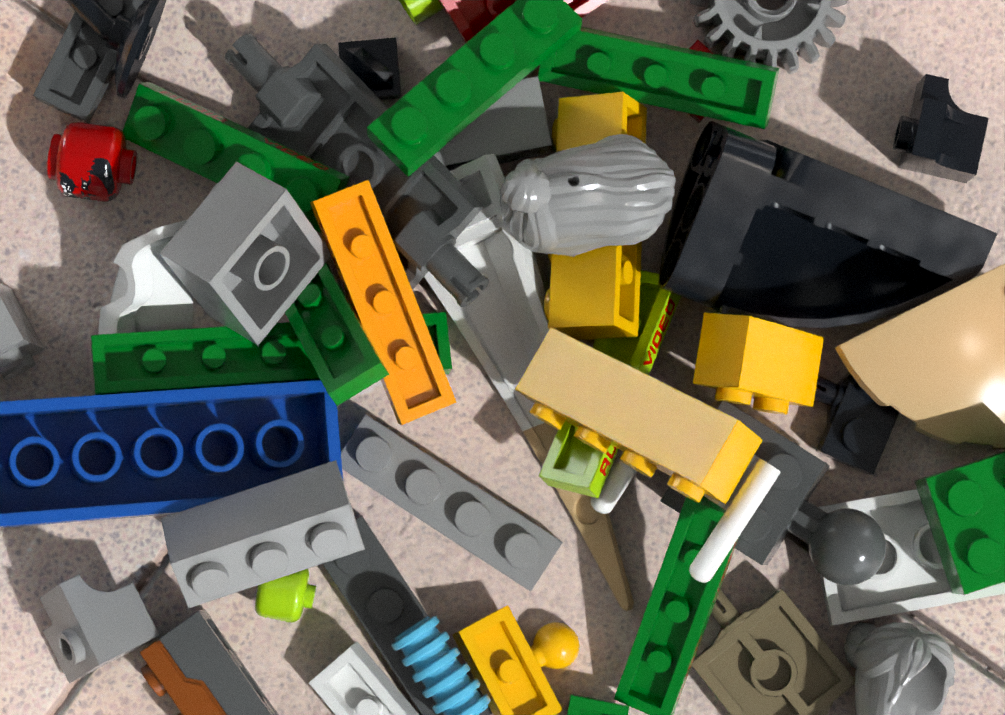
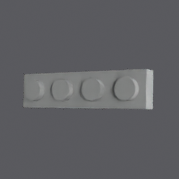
[341,414,563,592]

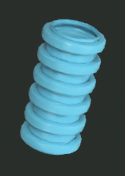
[391,616,491,715]

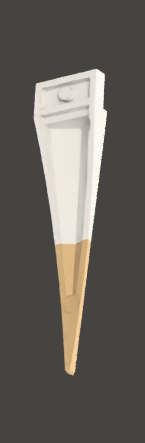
[424,154,634,611]

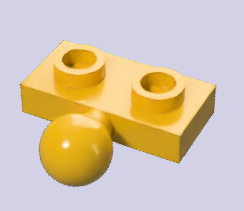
[452,605,580,715]

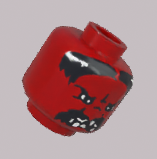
[47,122,137,202]

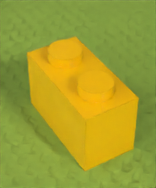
[693,313,824,415]

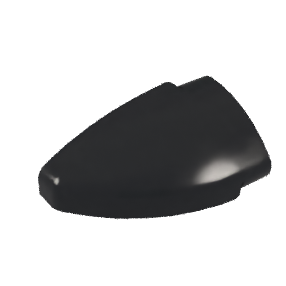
[658,121,998,328]

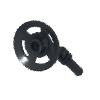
[65,0,166,99]

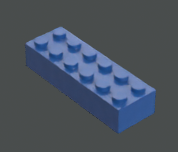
[0,380,343,528]

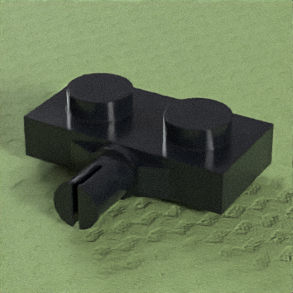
[814,372,899,475]

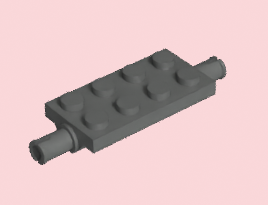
[224,33,489,307]

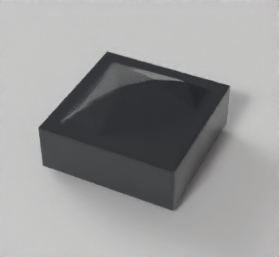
[338,37,402,100]

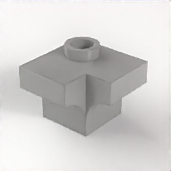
[40,574,160,683]

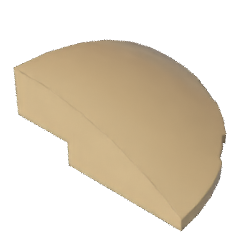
[835,263,1005,450]

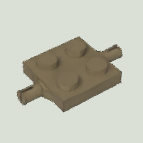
[692,588,855,715]

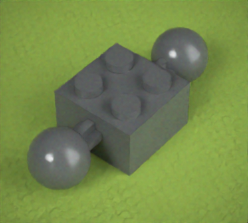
[660,401,886,585]

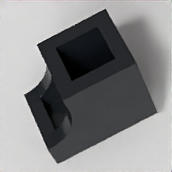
[893,74,989,183]

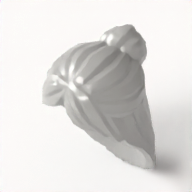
[499,134,676,257]
[844,622,955,715]

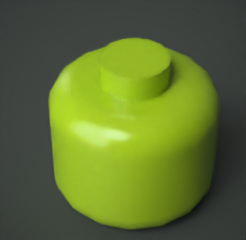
[255,569,316,622]

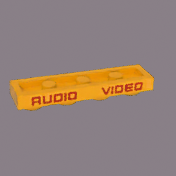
[310,180,456,425]

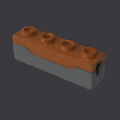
[140,610,279,715]

